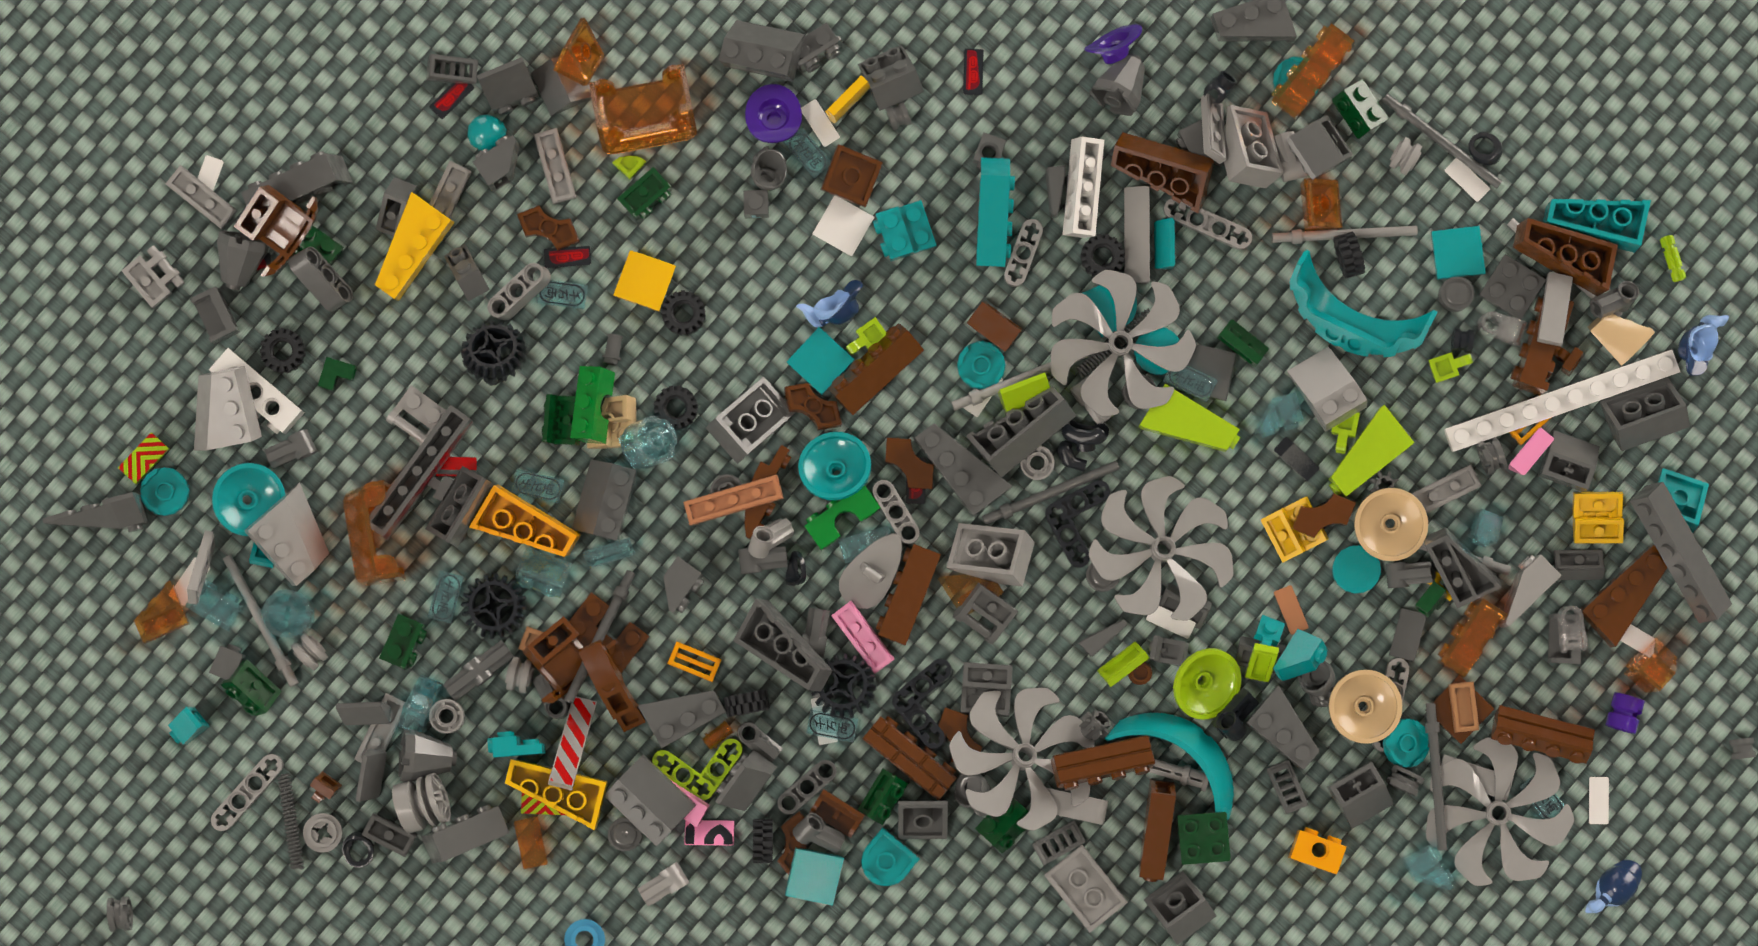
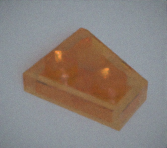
[938,574,1004,614]
[134,580,190,644]

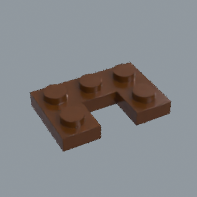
[569,592,650,674]

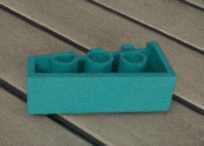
[976,158,1015,267]
[1543,199,1651,253]

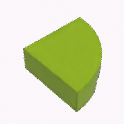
[612,156,647,180]

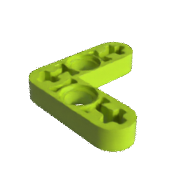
[652,739,743,800]

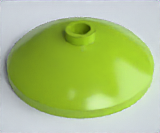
[1173,648,1241,720]

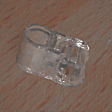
[1477,311,1527,346]
[1557,606,1588,653]

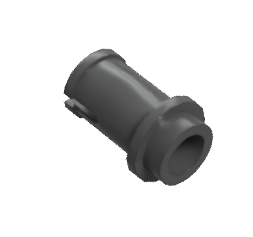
[602,334,623,365]

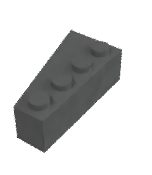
[241,151,353,206]
[966,386,1076,478]
[914,423,1012,517]
[733,599,833,692]

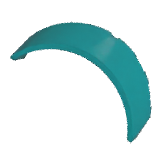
[1289,249,1438,358]
[1104,713,1234,820]

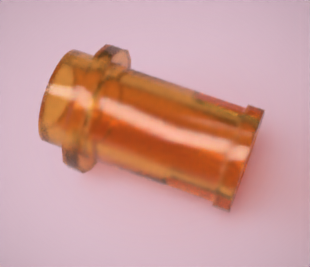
[702,720,734,750]

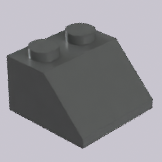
[1144,871,1216,945]

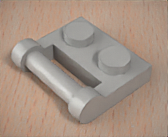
[386,385,446,446]

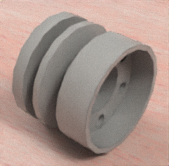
[392,772,451,834]

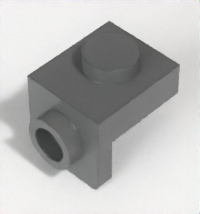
[1148,635,1189,666]

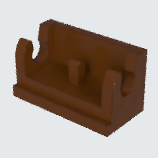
[967,301,1023,352]
[810,789,865,838]

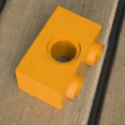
[1288,827,1346,874]

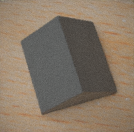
[531,53,595,117]
[898,801,948,839]

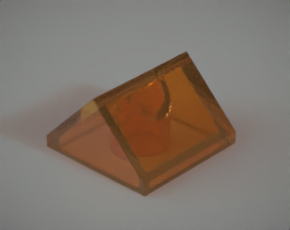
[553,18,605,86]
[1300,178,1342,231]

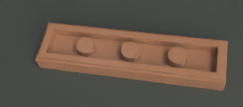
[683,475,784,526]

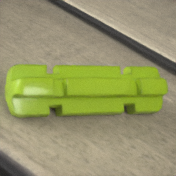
[1660,235,1686,282]

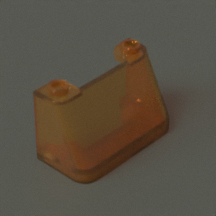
[589,64,697,154]
[343,480,406,586]

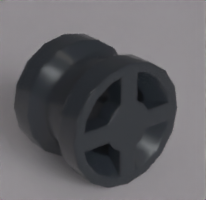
[1451,328,1474,354]

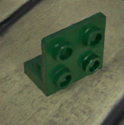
[1177,812,1231,865]

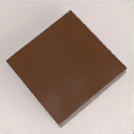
[820,144,883,208]
[1425,675,1494,744]

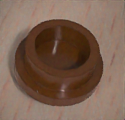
[1128,662,1152,685]

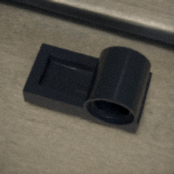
[1211,687,1259,741]

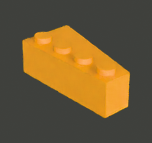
[469,485,581,557]

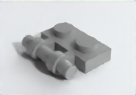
[121,245,185,309]

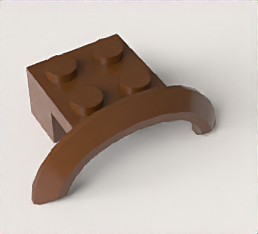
[233,185,318,277]
[523,616,616,703]

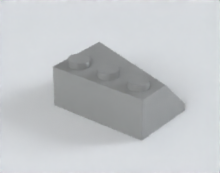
[194,366,262,451]
[244,483,329,586]

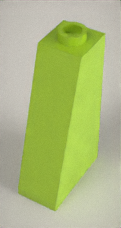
[1138,384,1240,452]
[1328,405,1415,498]

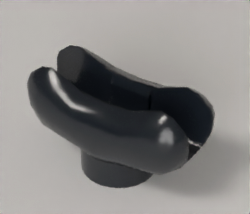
[1204,71,1237,104]
[1061,420,1109,452]

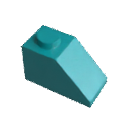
[1273,629,1328,681]
[168,707,210,745]

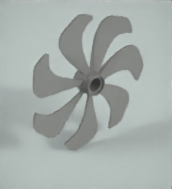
[1051,270,1196,417]
[1088,476,1234,621]
[949,688,1094,831]
[1426,737,1574,886]

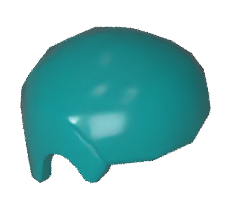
[467,114,507,151]

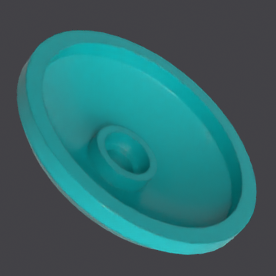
[798,432,871,500]
[212,463,285,536]

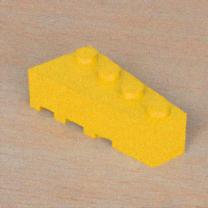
[375,192,455,301]
[505,759,608,830]

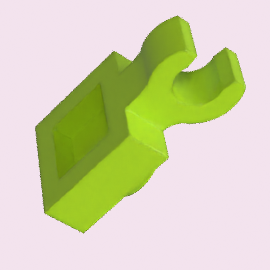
[845,317,886,356]
[1428,352,1473,383]
[1331,413,1360,454]

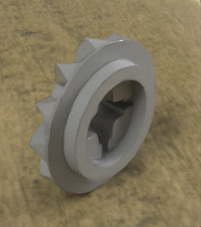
[303,813,343,852]

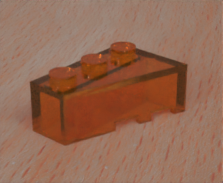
[1437,598,1508,678]
[1624,638,1678,693]

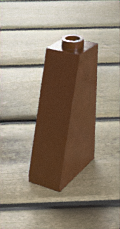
[1139,779,1176,882]

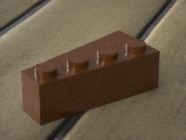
[1111,132,1214,213]
[1513,218,1618,296]
[1510,295,1574,395]
[1578,545,1667,648]

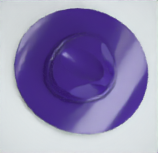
[1084,24,1142,64]
[745,84,802,143]

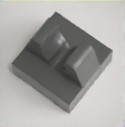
[427,476,454,502]

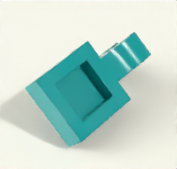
[1254,615,1285,647]

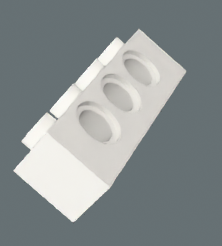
[1063,137,1104,238]
[209,348,305,435]

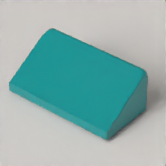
[1154,218,1175,269]

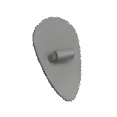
[839,533,902,609]

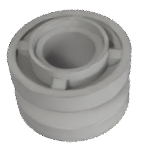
[1389,137,1422,176]
[1020,445,1054,480]
[291,633,328,671]
[505,656,534,694]
[429,699,465,734]

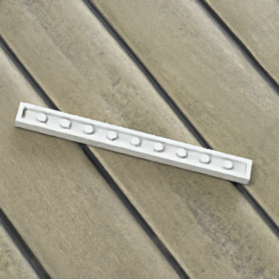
[1444,349,1680,452]

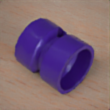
[1605,692,1645,734]

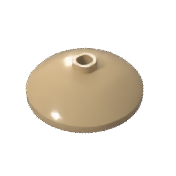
[1354,488,1428,561]
[1329,670,1402,743]

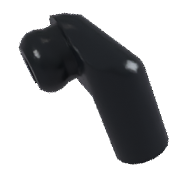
[1057,441,1087,472]

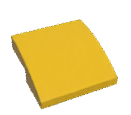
[825,76,870,123]
[613,250,676,312]
[1572,492,1624,543]
[1261,496,1329,563]

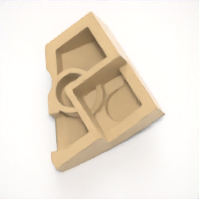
[1588,314,1655,366]
[587,395,637,449]

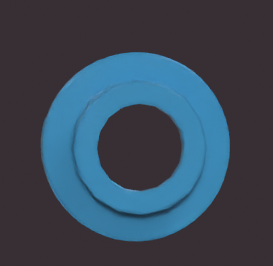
[564,919,605,946]

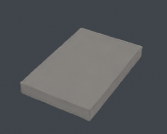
[1044,845,1128,933]

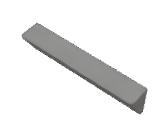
[1124,186,1150,284]

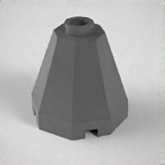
[1089,54,1145,116]
[217,230,269,290]
[398,729,457,782]

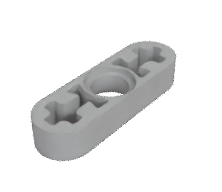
[1004,219,1043,287]

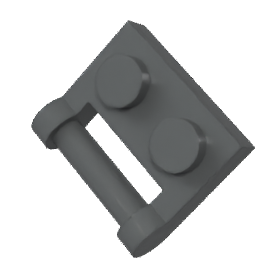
[953,582,1018,644]

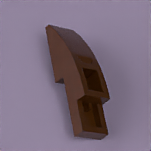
[745,445,792,540]
[578,640,646,732]

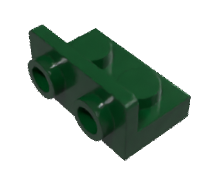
[1217,319,1269,368]
[379,614,427,670]
[221,660,282,716]

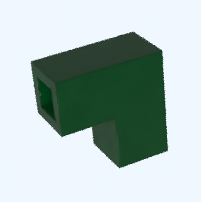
[318,357,357,391]
[1415,582,1447,618]

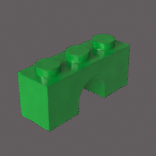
[570,366,615,444]
[804,485,881,551]

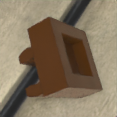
[1555,347,1584,377]
[310,771,342,803]

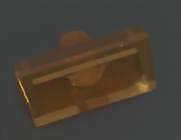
[514,816,548,869]

